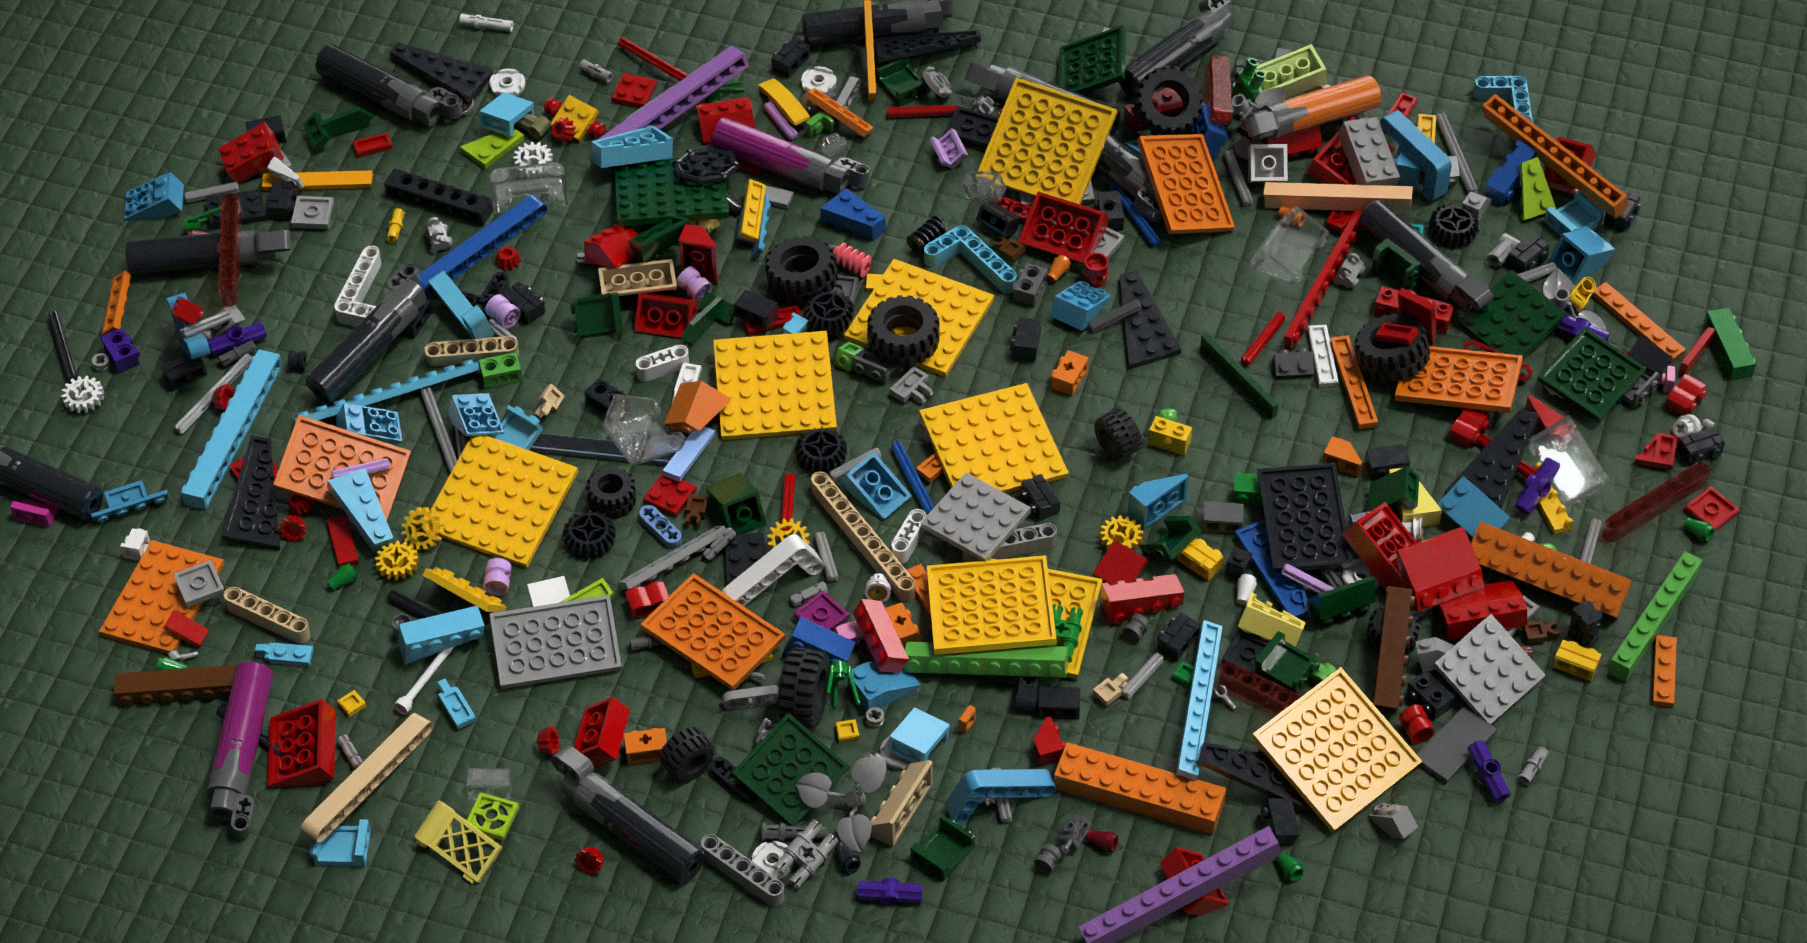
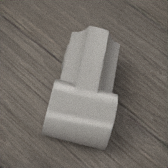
[1487,233,1521,267]

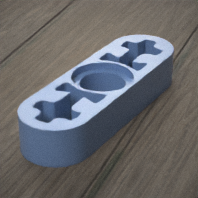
[639,505,682,549]

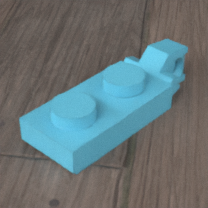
[255,643,314,667]
[438,679,476,729]

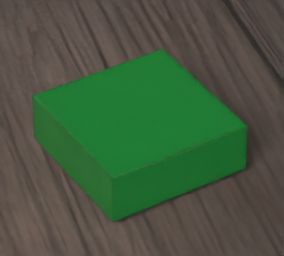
[1171,661,1194,688]

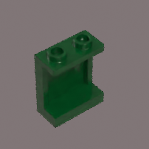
[877,57,930,107]
[1371,238,1420,292]
[570,292,624,337]
[1368,466,1420,513]
[1139,516,1202,560]
[1255,631,1320,694]
[910,815,975,881]

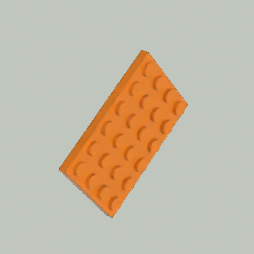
[1137,134,1235,234]
[1395,346,1523,413]
[273,415,411,521]
[99,540,225,655]
[641,573,786,691]

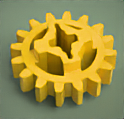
[401,507,444,550]
[1100,515,1143,550]
[767,518,810,550]
[375,541,419,581]

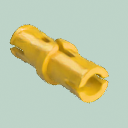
[386,208,405,243]

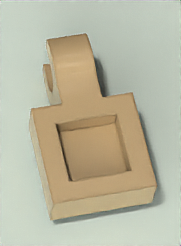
[534,384,565,418]
[1093,673,1128,706]

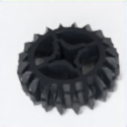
[1429,203,1479,248]
[804,290,855,336]
[795,427,847,474]
[563,509,616,559]

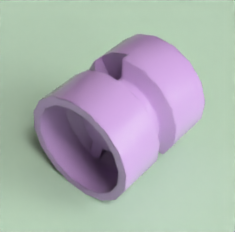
[676,266,711,300]
[485,294,521,329]
[483,558,512,596]

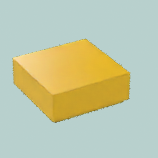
[866,274,883,291]
[337,690,366,718]
[835,719,859,743]

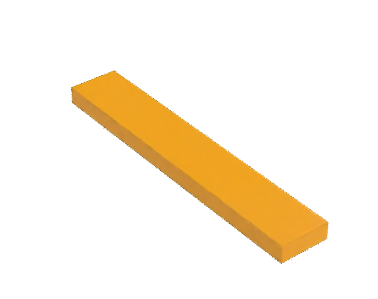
[863,0,876,101]
[262,170,373,191]

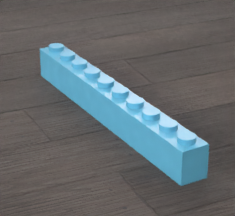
[181,349,282,510]

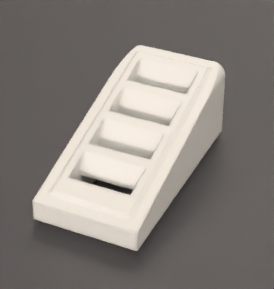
[267,157,305,188]

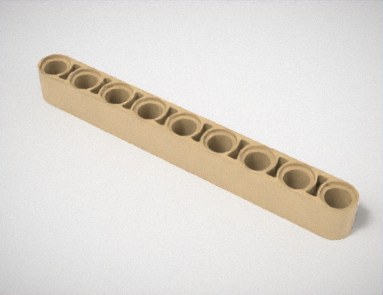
[811,472,915,602]
[300,713,433,843]

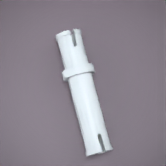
[459,13,513,32]

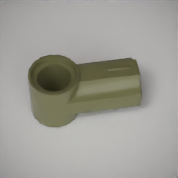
[515,113,552,140]

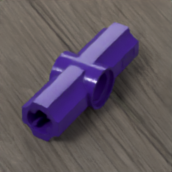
[1554,315,1610,342]
[207,322,267,355]
[1515,457,1561,515]
[1467,740,1511,803]
[858,878,922,906]

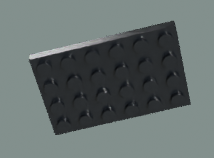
[1257,463,1353,573]

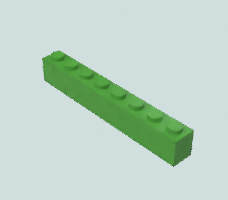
[1608,551,1703,683]
[904,642,1069,678]

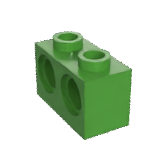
[479,352,522,389]

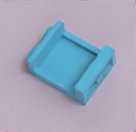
[479,92,534,137]
[1544,191,1604,236]
[492,405,543,450]
[888,707,950,763]
[310,819,371,867]

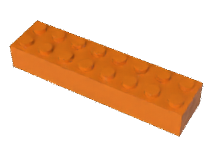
[1471,521,1633,618]
[1054,742,1226,835]

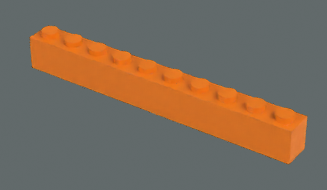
[1482,94,1629,219]

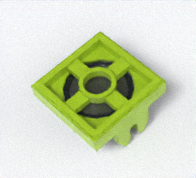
[466,793,519,842]

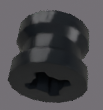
[288,350,307,370]

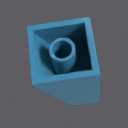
[1547,227,1615,285]

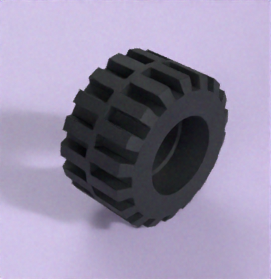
[1094,408,1142,461]
[586,466,637,519]
[1367,605,1420,655]
[659,727,716,782]

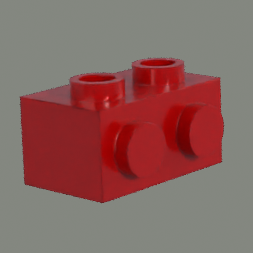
[170,296,203,325]

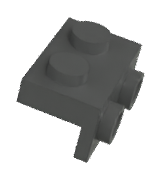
[852,349,896,383]
[1273,349,1314,377]
[1621,372,1659,407]

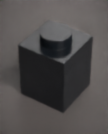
[1225,547,1253,580]

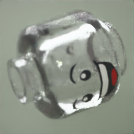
[820,133,848,159]

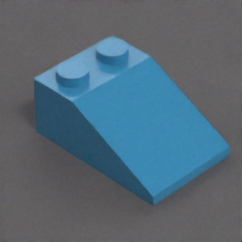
[840,452,912,520]
[1128,474,1189,531]
[1437,476,1511,538]
[847,661,921,711]

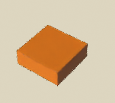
[958,705,976,734]

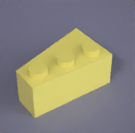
[1389,468,1442,527]
[1238,592,1305,647]

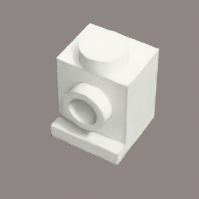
[120,528,150,561]

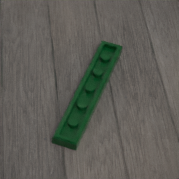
[1200,333,1278,419]

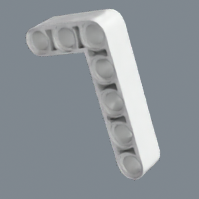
[334,246,382,327]
[721,534,824,606]

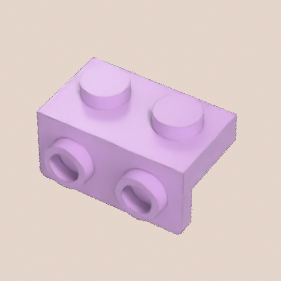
[930,128,968,169]

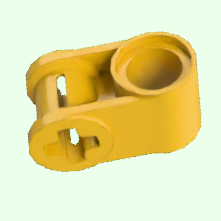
[1569,277,1596,313]

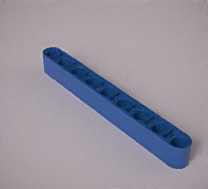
[419,195,548,298]

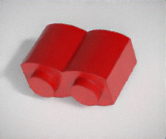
[1665,374,1707,416]
[1449,408,1490,448]
[625,582,669,619]

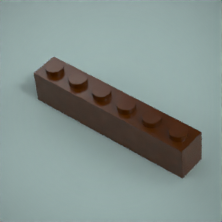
[1372,586,1415,712]
[114,665,237,706]

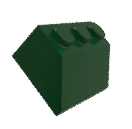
[627,216,689,262]
[1307,576,1376,625]

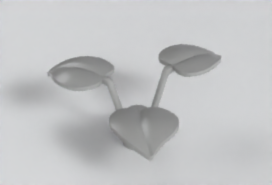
[1208,87,1286,160]
[1543,268,1606,331]
[796,757,886,852]

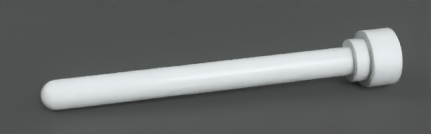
[394,647,454,715]

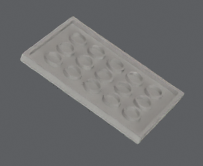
[490,595,622,689]

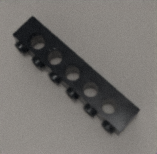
[384,168,493,226]

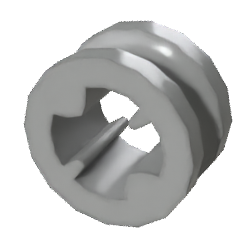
[92,353,110,372]
[866,707,884,728]

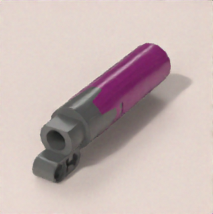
[711,117,870,194]
[206,662,274,840]

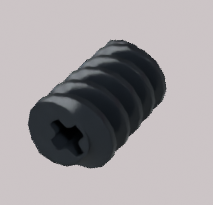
[907,216,946,253]

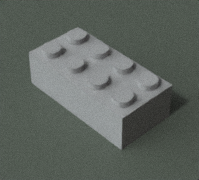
[1338,117,1400,186]

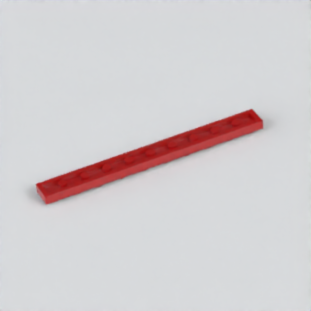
[1284,210,1362,351]

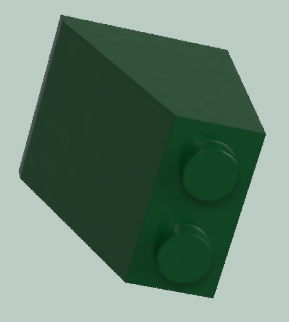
[706,473,766,534]

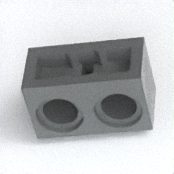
[1011,263,1048,307]

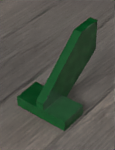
[303,107,374,150]
[681,291,735,345]

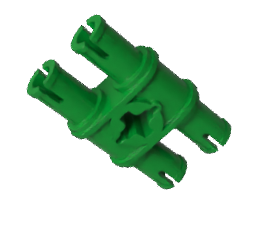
[1229,58,1266,118]
[1045,604,1083,663]

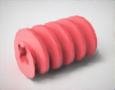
[833,242,871,278]

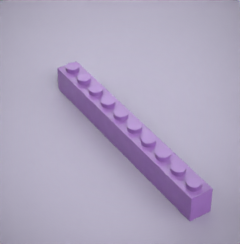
[597,45,749,140]
[1079,826,1283,943]

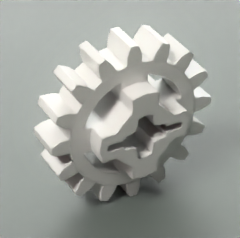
[513,142,553,176]
[61,376,104,413]

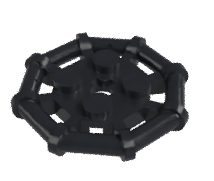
[672,145,740,186]

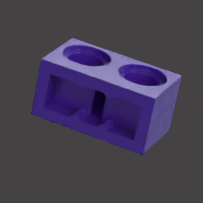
[101,328,140,373]

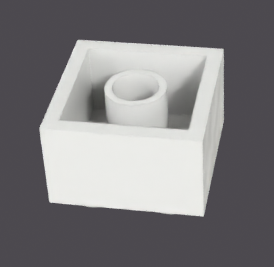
[1248,144,1288,183]

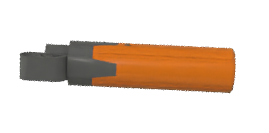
[1244,76,1381,140]

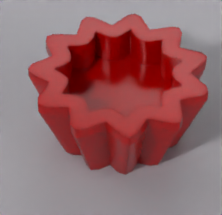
[551,117,576,143]
[495,246,522,271]
[212,384,235,411]
[288,493,315,516]
[278,515,306,542]
[537,726,560,755]
[574,846,603,876]

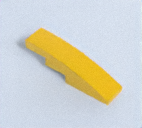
[758,78,810,125]

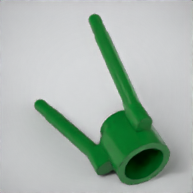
[705,81,744,103]
[184,207,223,233]
[826,661,860,708]

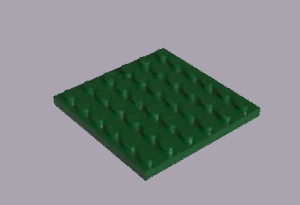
[615,156,729,227]

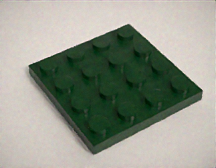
[1058,25,1126,95]
[1459,270,1567,359]
[1537,327,1647,422]
[732,713,850,826]

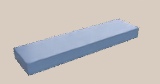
[662,426,715,482]

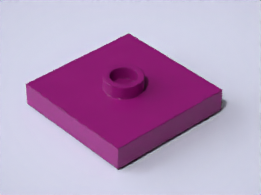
[793,591,850,631]

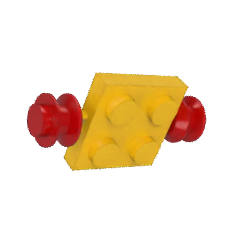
[544,95,607,142]

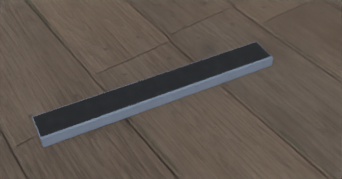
[529,433,679,466]

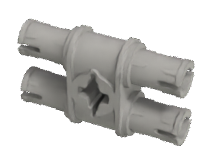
[773,819,838,889]

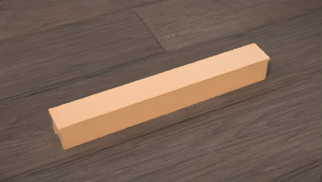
[1263,182,1413,213]

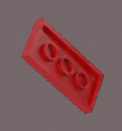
[1398,288,1437,345]

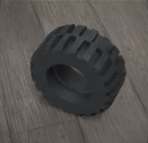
[1131,66,1204,136]
[765,236,838,305]
[867,295,940,367]
[1354,314,1430,383]
[778,647,830,728]

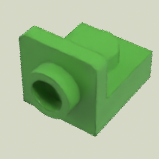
[806,111,834,138]
[835,342,865,371]

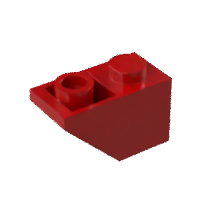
[1033,716,1065,767]

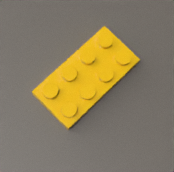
[422,567,507,613]

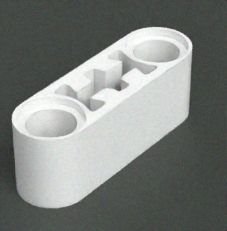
[636,345,689,382]
[892,509,926,563]

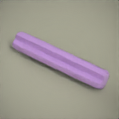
[764,101,797,140]
[332,458,390,479]
[1282,564,1335,594]

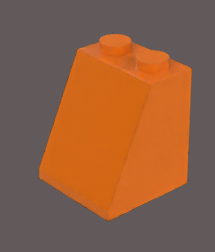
[664,381,730,434]

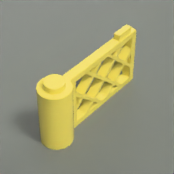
[414,800,503,884]

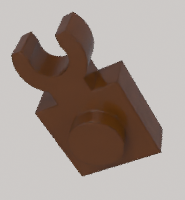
[992,235,1026,261]
[686,495,709,527]
[1522,620,1560,643]

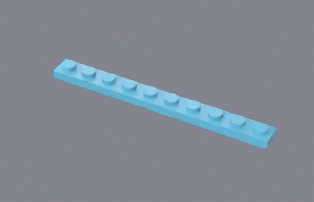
[293,359,480,423]
[1176,620,1223,780]

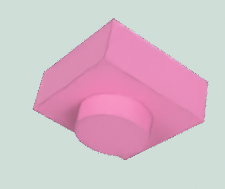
[1660,366,1675,393]

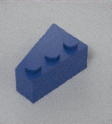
[1191,103,1228,161]
[1484,140,1537,206]
[820,188,886,241]
[782,617,855,666]

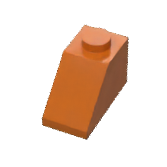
[1322,436,1362,477]

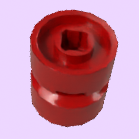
[1084,253,1109,288]
[1398,705,1435,744]

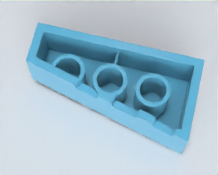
[591,125,673,168]
[327,468,393,552]
[398,606,484,665]

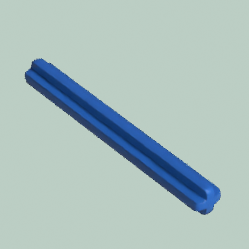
[1109,182,1160,247]
[891,441,934,516]

